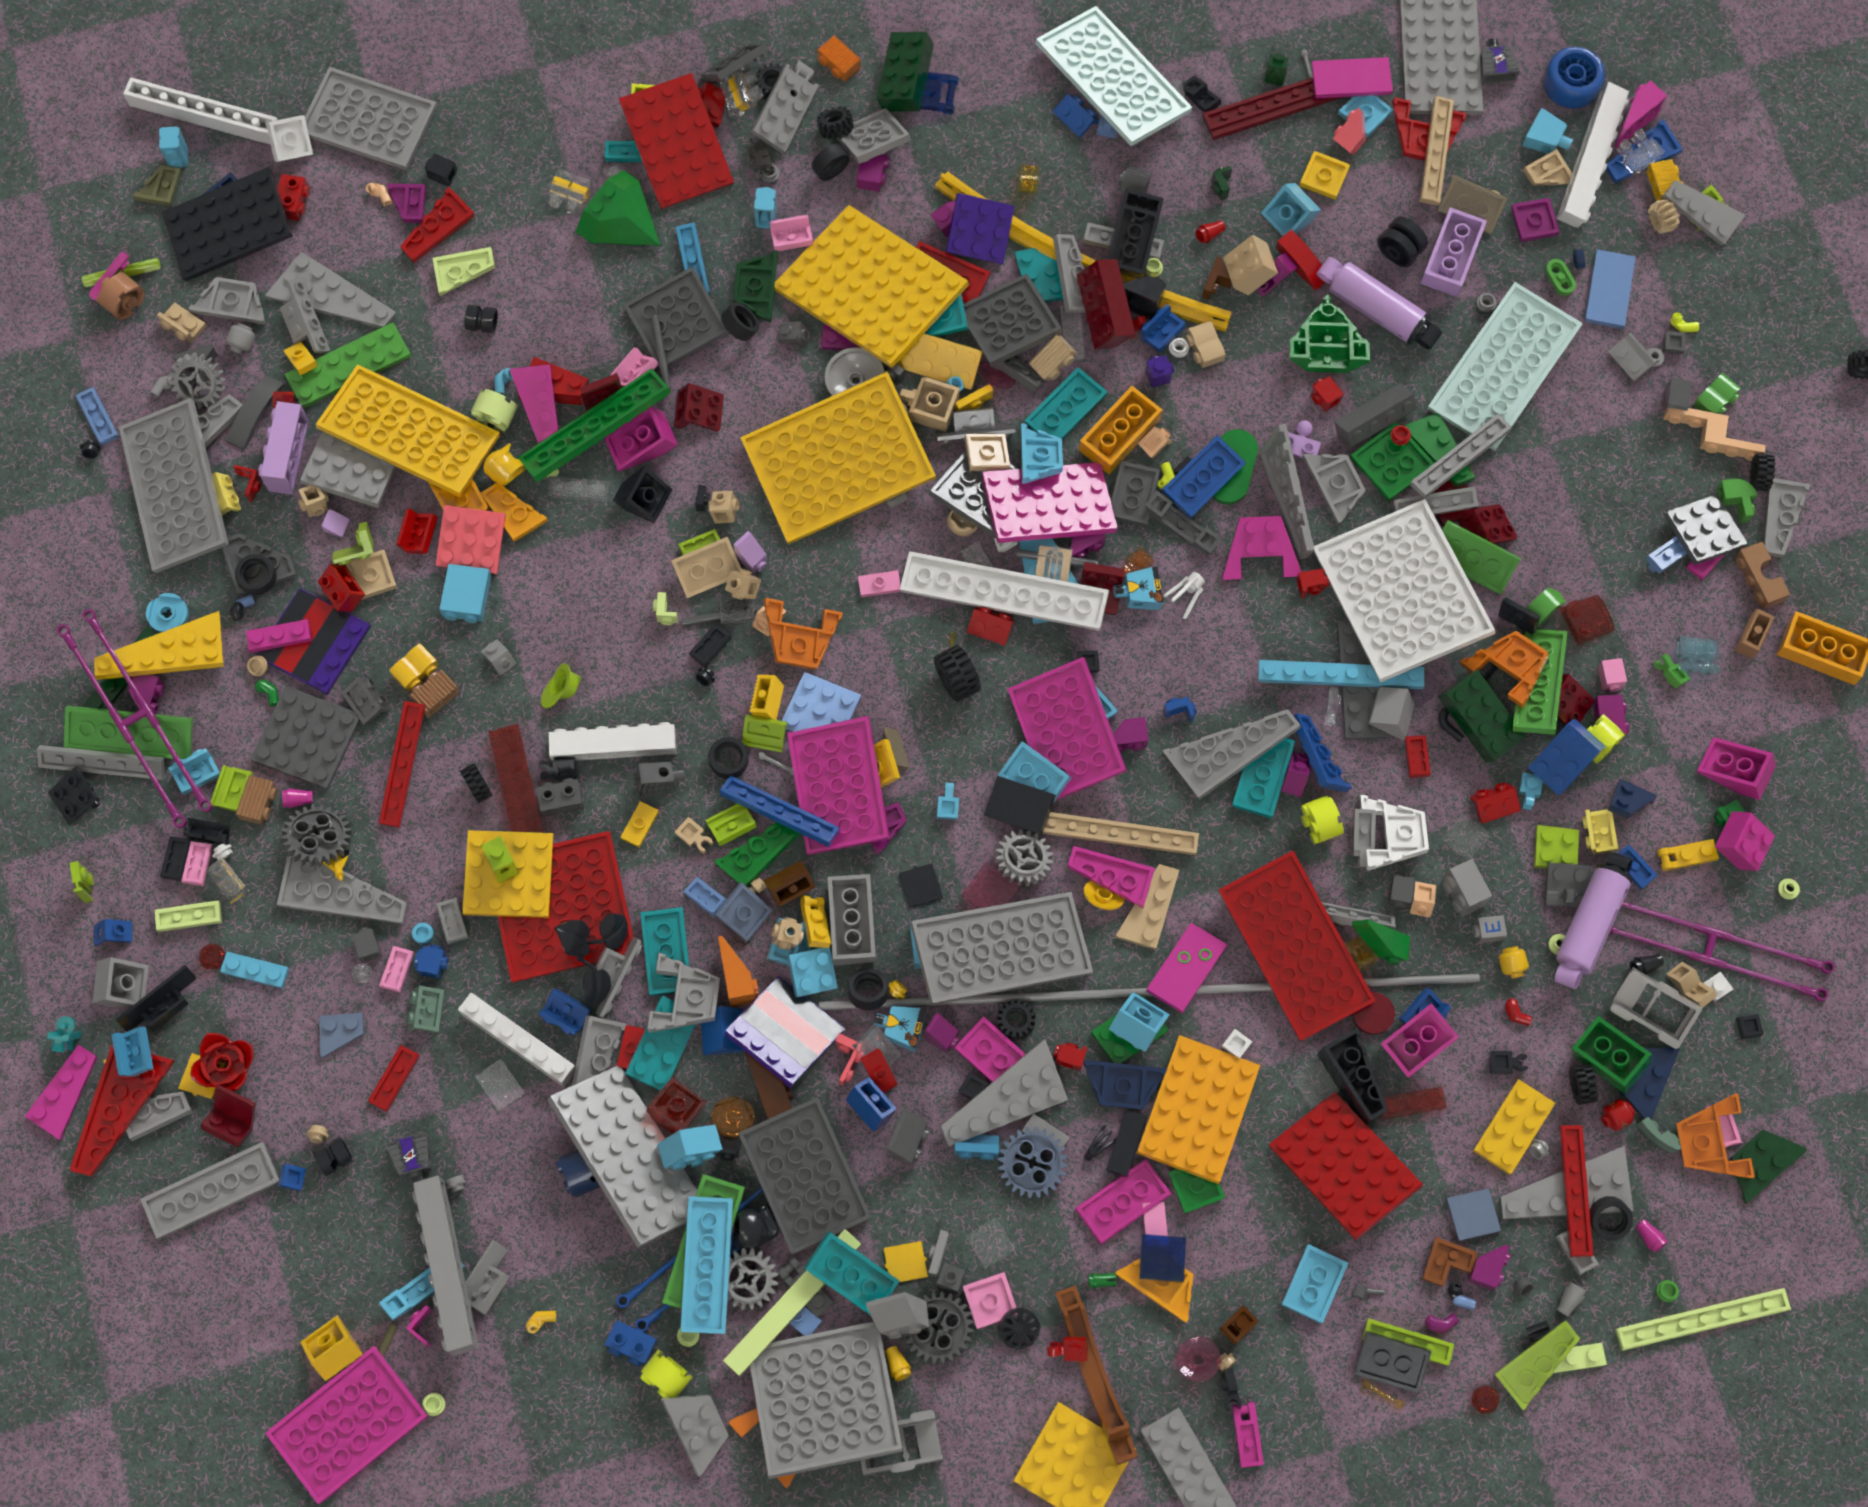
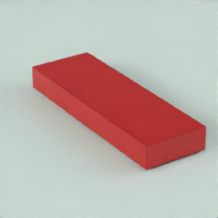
[367,1045,420,1112]

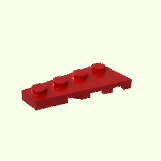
[400,187,475,263]

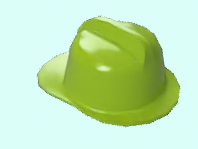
[541,663,581,708]

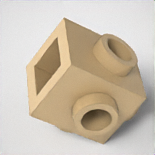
[298,485,329,518]
[708,491,739,523]
[725,569,761,600]
[771,918,804,950]

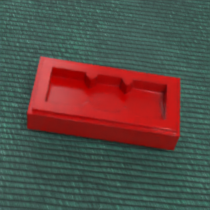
[1404,735,1431,778]
[617,1025,645,1070]
[860,1048,898,1093]

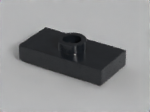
[1498,597,1540,635]
[689,624,732,668]
[160,836,191,881]

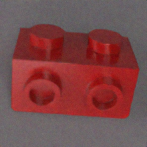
[698,82,727,127]
[396,509,438,554]
[967,606,1015,646]
[1470,783,1521,824]

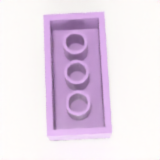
[1421,208,1487,297]
[259,401,309,494]

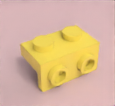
[212,472,241,516]
[1582,809,1619,855]

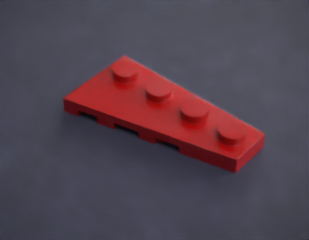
[916,241,991,303]

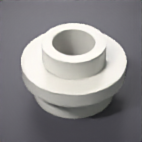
[1169,338,1189,358]
[212,843,233,862]

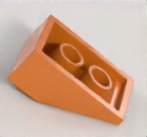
[718,936,759,1008]

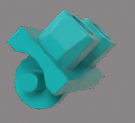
[47,1016,82,1052]

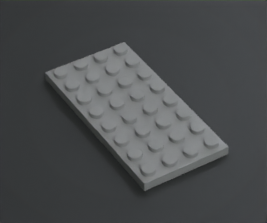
[1399,0,1483,115]
[119,398,229,573]
[910,892,1093,1005]
[547,1066,697,1248]

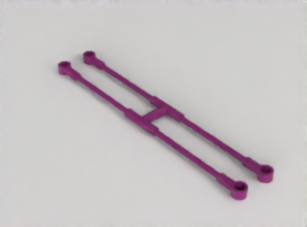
[56,609,213,828]
[1609,902,1835,1002]

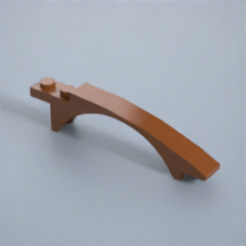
[1055,1285,1138,1466]

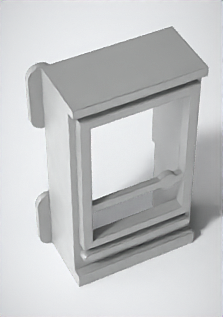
[1610,967,1702,1049]
[860,1410,943,1476]

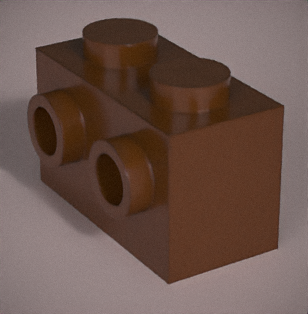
[763,861,816,907]

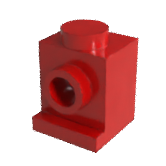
[1296,568,1329,598]
[1053,1043,1088,1072]

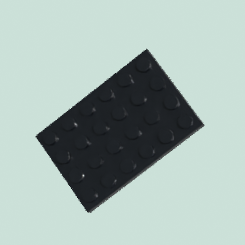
[162,167,293,282]

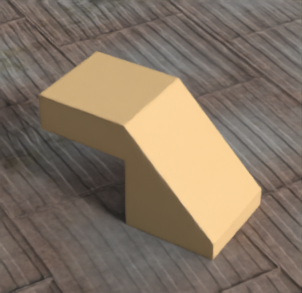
[1666,962,1717,1008]

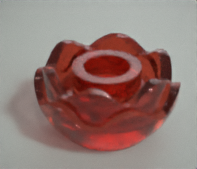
[198,944,226,969]
[1471,1386,1499,1414]

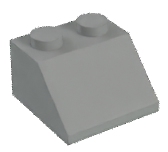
[92,957,149,1007]
[866,1292,929,1339]

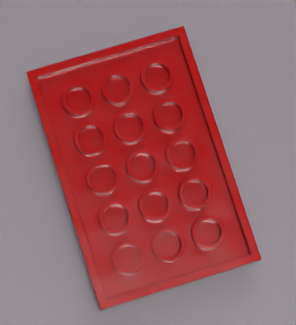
[619,73,734,210]
[1269,1092,1423,1241]

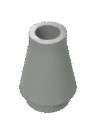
[1557,1282,1586,1317]

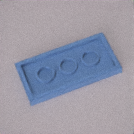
[1584,249,1636,329]

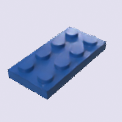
[1161,435,1246,519]

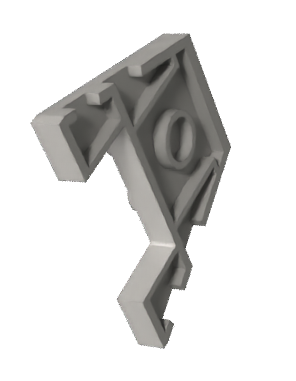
[647,953,720,1033]

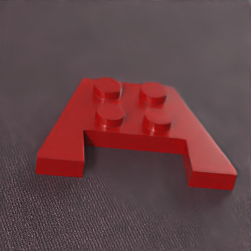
[1392,97,1467,161]

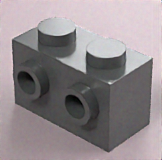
[1118,166,1152,193]
[536,778,584,817]

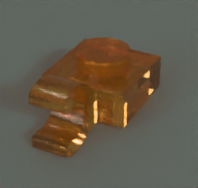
[1121,546,1155,579]

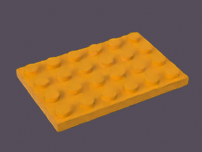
[1137,1035,1260,1184]

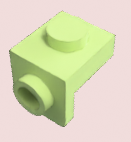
[653,592,678,625]

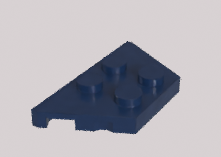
[1616,1047,1680,1120]
[1083,1060,1167,1110]

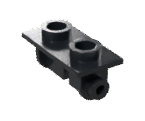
[183,818,230,845]

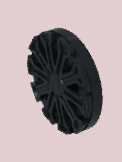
[998,1308,1040,1350]

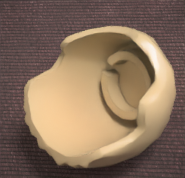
[947,511,978,537]

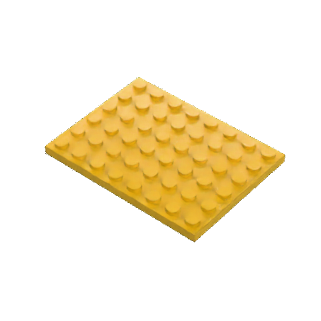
[775,205,969,368]
[740,371,936,545]

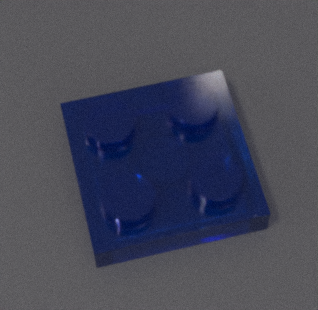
[1139,1234,1186,1283]

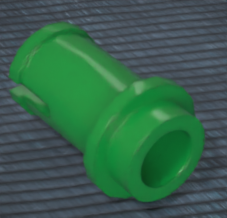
[1088,1272,1116,1290]

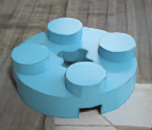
[146,593,189,633]

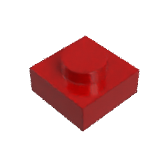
[272,392,295,409]

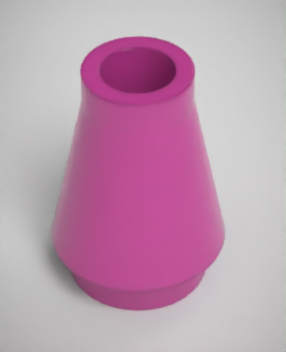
[282,788,313,809]
[1635,1219,1668,1253]

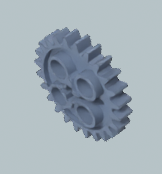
[998,1127,1069,1198]

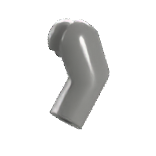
[150,375,175,398]

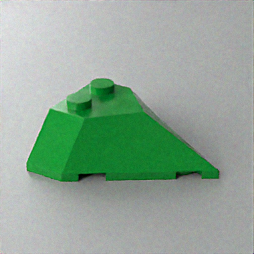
[575,170,661,246]
[1289,293,1370,373]

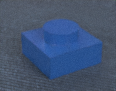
[278,1164,306,1191]

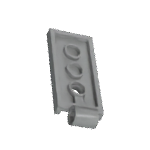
[751,60,819,153]

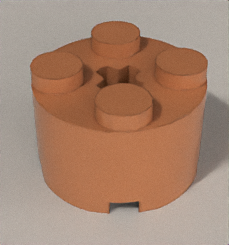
[96,272,145,320]

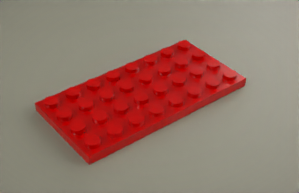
[1218,851,1376,1041]

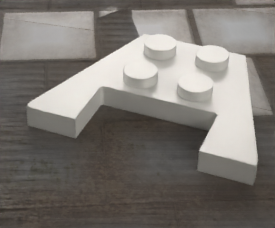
[1359,795,1429,870]

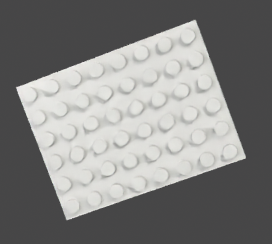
[1313,499,1495,683]

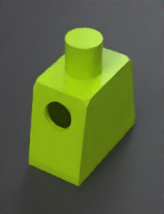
[481,836,518,884]

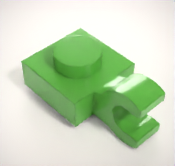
[1653,653,1691,689]

